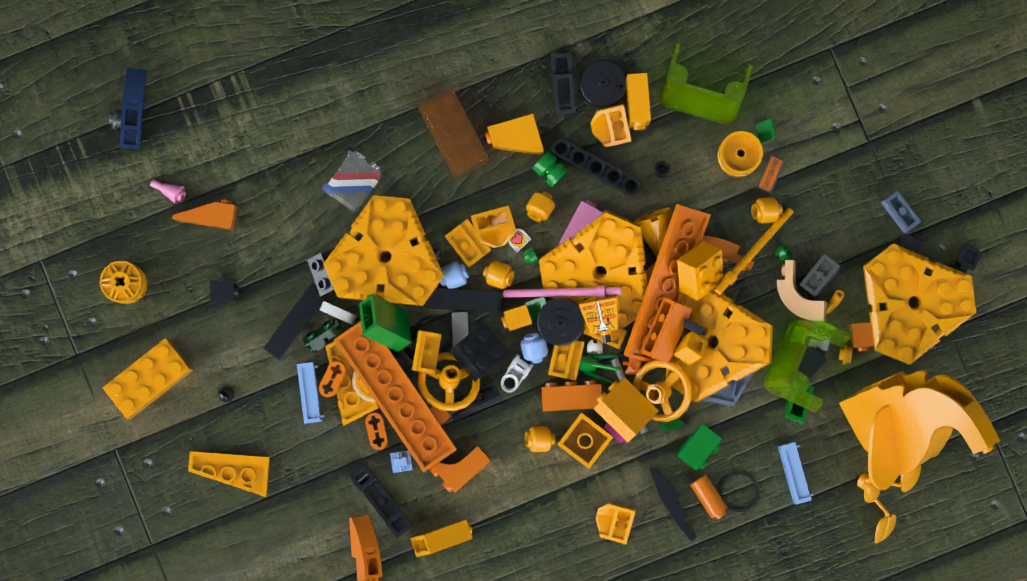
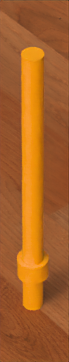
[715,208,794,295]

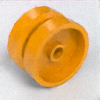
[717,131,763,177]

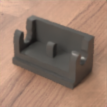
[800,254,840,300]

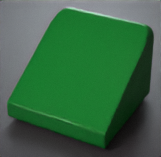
[755,119,776,143]
[526,297,546,321]

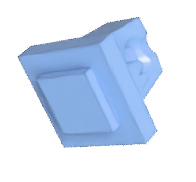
[390,450,413,473]

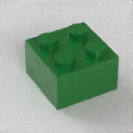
[675,424,722,471]

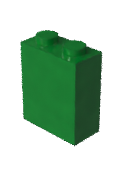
[359,294,412,352]

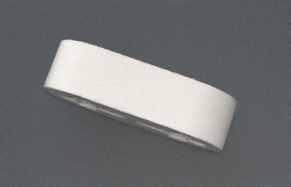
[319,301,357,325]

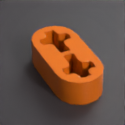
[319,361,347,397]
[365,413,388,450]

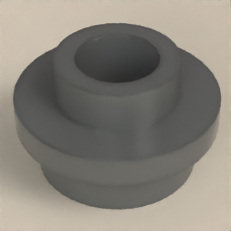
[109,109,122,129]

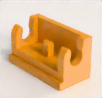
[412,330,442,374]

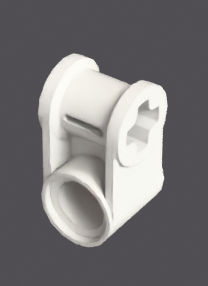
[501,354,534,393]

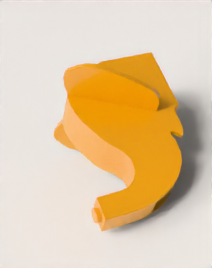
[839,370,1000,490]

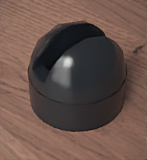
[654,161,670,178]
[218,386,235,402]

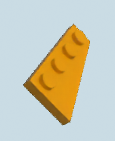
[326,341,379,426]
[188,451,270,497]

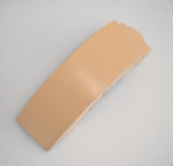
[777,260,827,321]

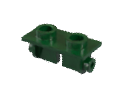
[303,318,344,353]

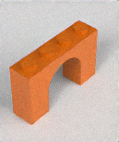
[429,406,491,493]

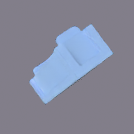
[297,362,325,424]
[778,442,813,504]

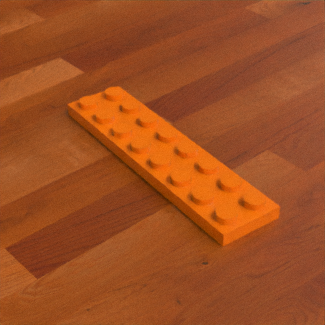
[624,204,711,362]
[334,321,457,472]

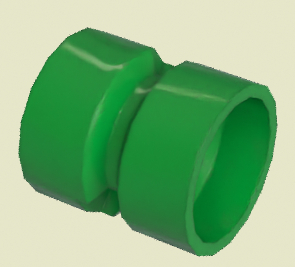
[532,151,570,188]

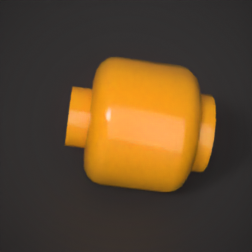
[526,192,555,222]
[751,197,783,224]
[483,261,514,289]
[525,426,555,452]

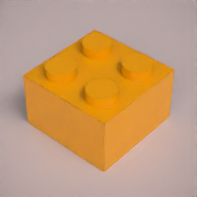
[677,241,724,301]
[557,413,613,469]

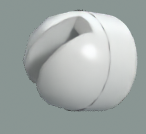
[587,339,603,354]

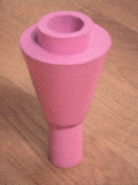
[150,179,186,204]

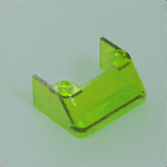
[660,44,753,125]
[764,320,852,413]

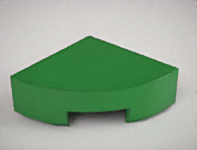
[658,418,686,431]

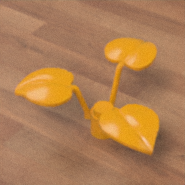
[857,465,921,544]

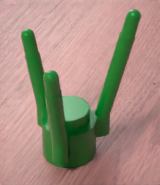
[579,353,620,385]

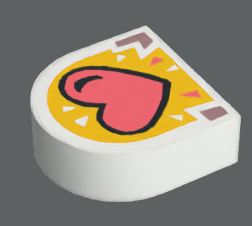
[508,229,531,253]

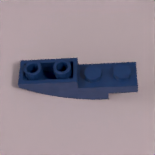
[120,68,147,149]

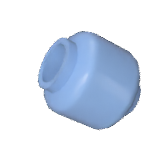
[440,262,469,289]
[520,333,548,364]

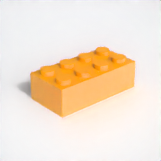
[103,338,193,419]

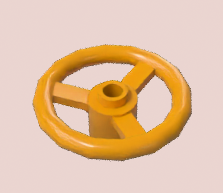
[418,352,480,411]
[633,360,692,422]

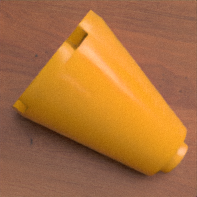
[634,207,673,258]

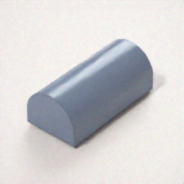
[881,190,921,233]

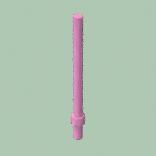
[503,285,622,298]

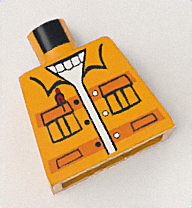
[579,295,620,343]

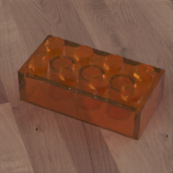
[418,89,489,179]

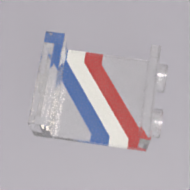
[322,150,383,213]

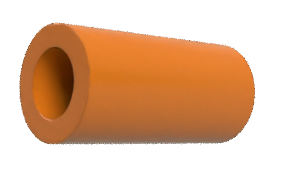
[690,474,728,520]

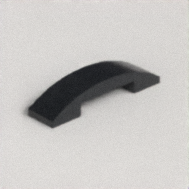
[348,463,413,539]

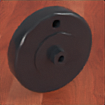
[580,60,627,108]
[537,298,585,346]

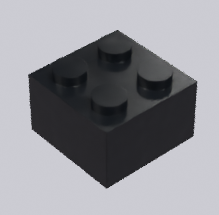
[449,322,510,382]

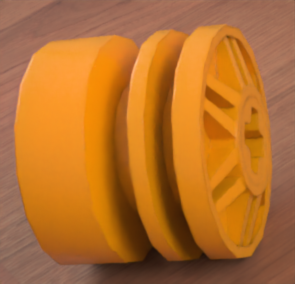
[100,261,148,304]

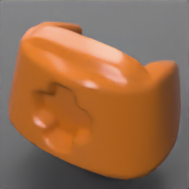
[623,358,642,375]

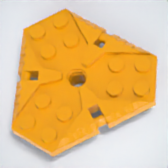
[323,195,444,306]
[539,211,648,329]
[863,244,976,365]
[665,288,773,402]

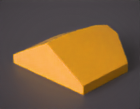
[590,104,631,147]
[471,205,516,248]
[596,502,636,544]

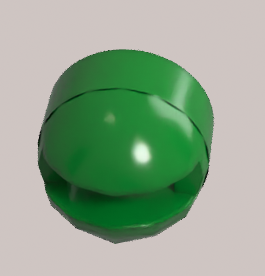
[775,244,792,262]
[523,247,539,264]

